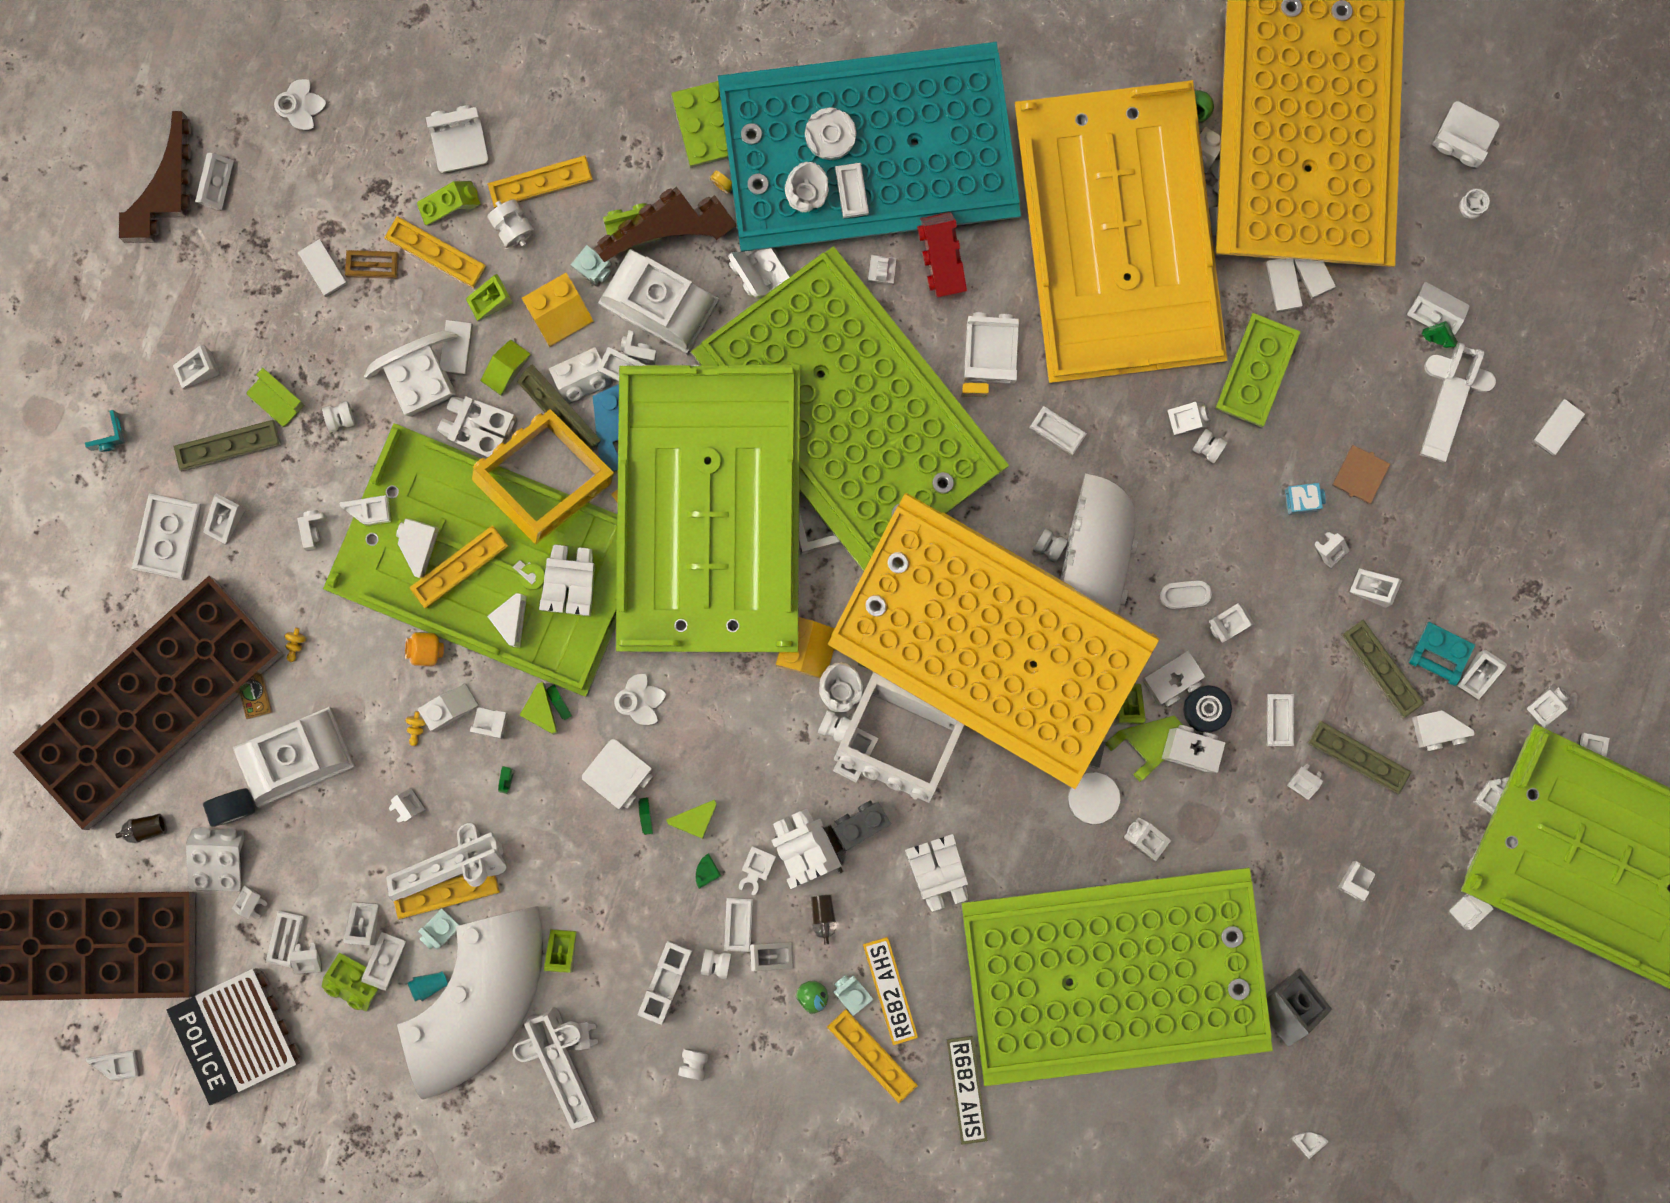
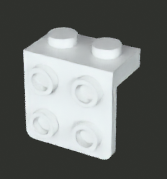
[1432,101,1499,168]
[426,105,488,173]
[728,248,792,298]
[582,739,653,810]
[186,827,244,891]

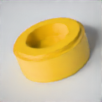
[710,170,732,194]

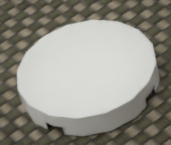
[805,108,856,160]
[1068,772,1120,824]

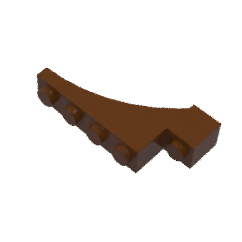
[119,111,191,243]
[594,186,737,262]

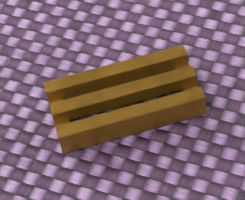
[345,250,399,279]

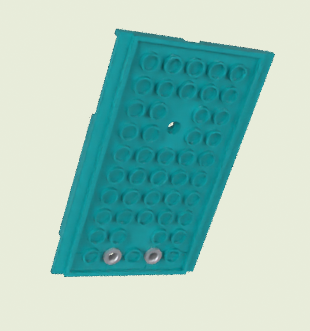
[718,42,1021,252]

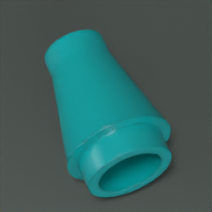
[407,971,448,1002]

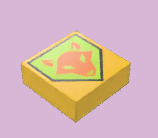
[962,383,989,397]

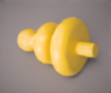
[284,628,306,662]
[405,711,426,746]

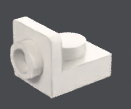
[620,330,657,365]
[1168,402,1211,435]
[297,510,327,551]
[1527,684,1570,728]
[1124,818,1171,861]

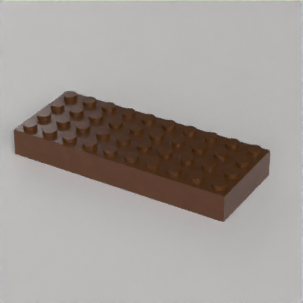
[13,576,284,830]
[0,891,195,1001]

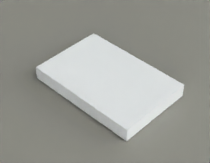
[132,494,201,580]

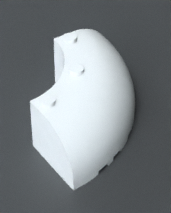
[1060,473,1138,614]
[397,906,543,1100]

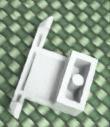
[364,331,458,417]

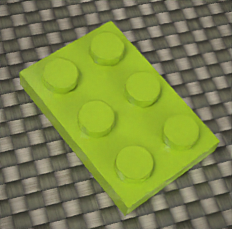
[671,81,728,168]

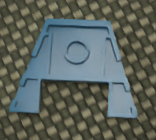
[592,384,619,472]

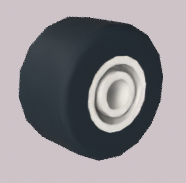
[1183,685,1232,733]
[203,788,255,827]

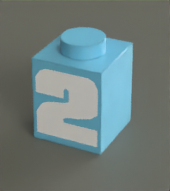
[1285,483,1326,515]

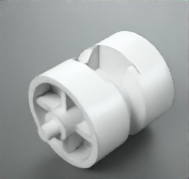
[487,199,535,248]

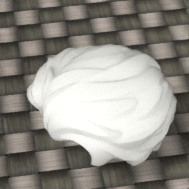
[785,162,829,212]
[819,662,863,712]

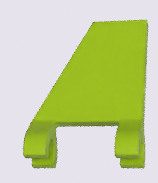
[1105,715,1183,782]

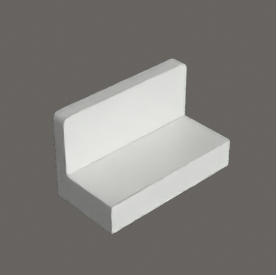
[1407,282,1470,336]

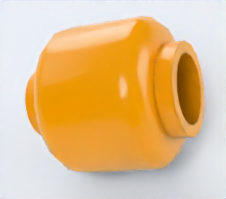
[405,632,444,667]

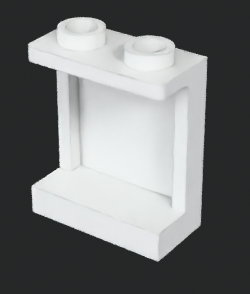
[964,312,1020,384]

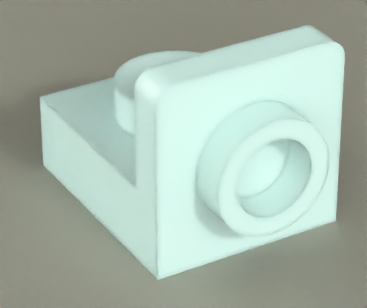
[571,245,611,285]
[418,908,460,949]
[833,975,873,1016]

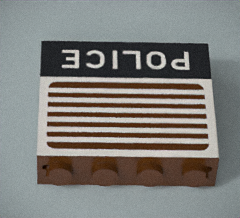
[166,968,301,1106]

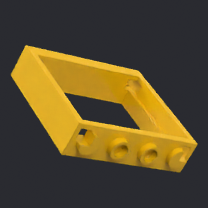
[472,409,614,545]

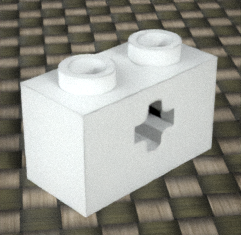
[1142,650,1205,707]
[1162,725,1225,773]

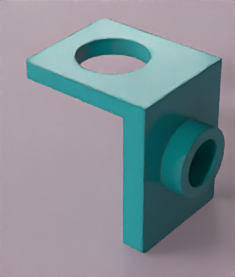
[85,410,125,452]

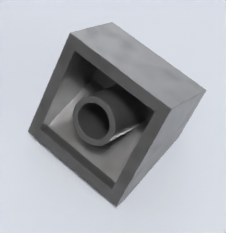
[1266,968,1332,1047]

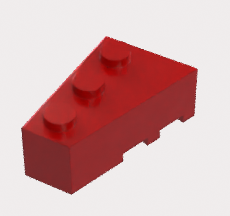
[917,212,967,297]

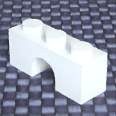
[637,941,692,1025]

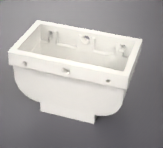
[598,248,719,356]
[233,707,355,808]

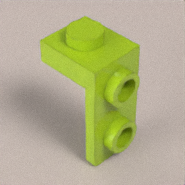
[417,181,481,225]

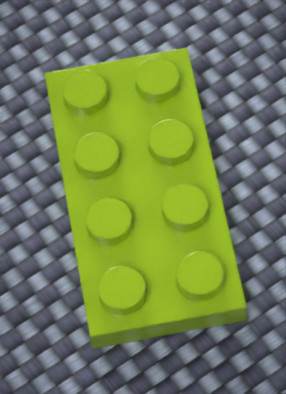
[1215,313,1301,428]

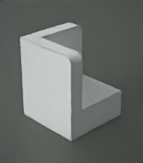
[470,708,508,739]
[1338,861,1375,901]
[1449,894,1494,930]

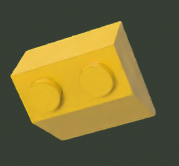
[522,273,594,347]
[775,617,835,678]

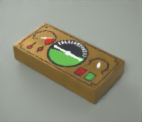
[240,674,272,719]

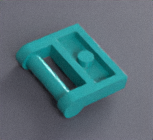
[1408,622,1475,686]

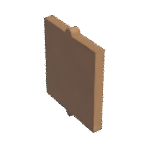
[1332,445,1390,504]

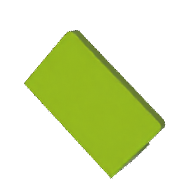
[246,368,305,427]

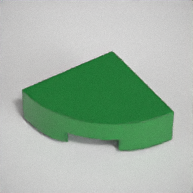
[1422,321,1458,348]
[547,684,572,720]
[498,766,514,794]
[638,797,653,835]
[696,853,721,889]

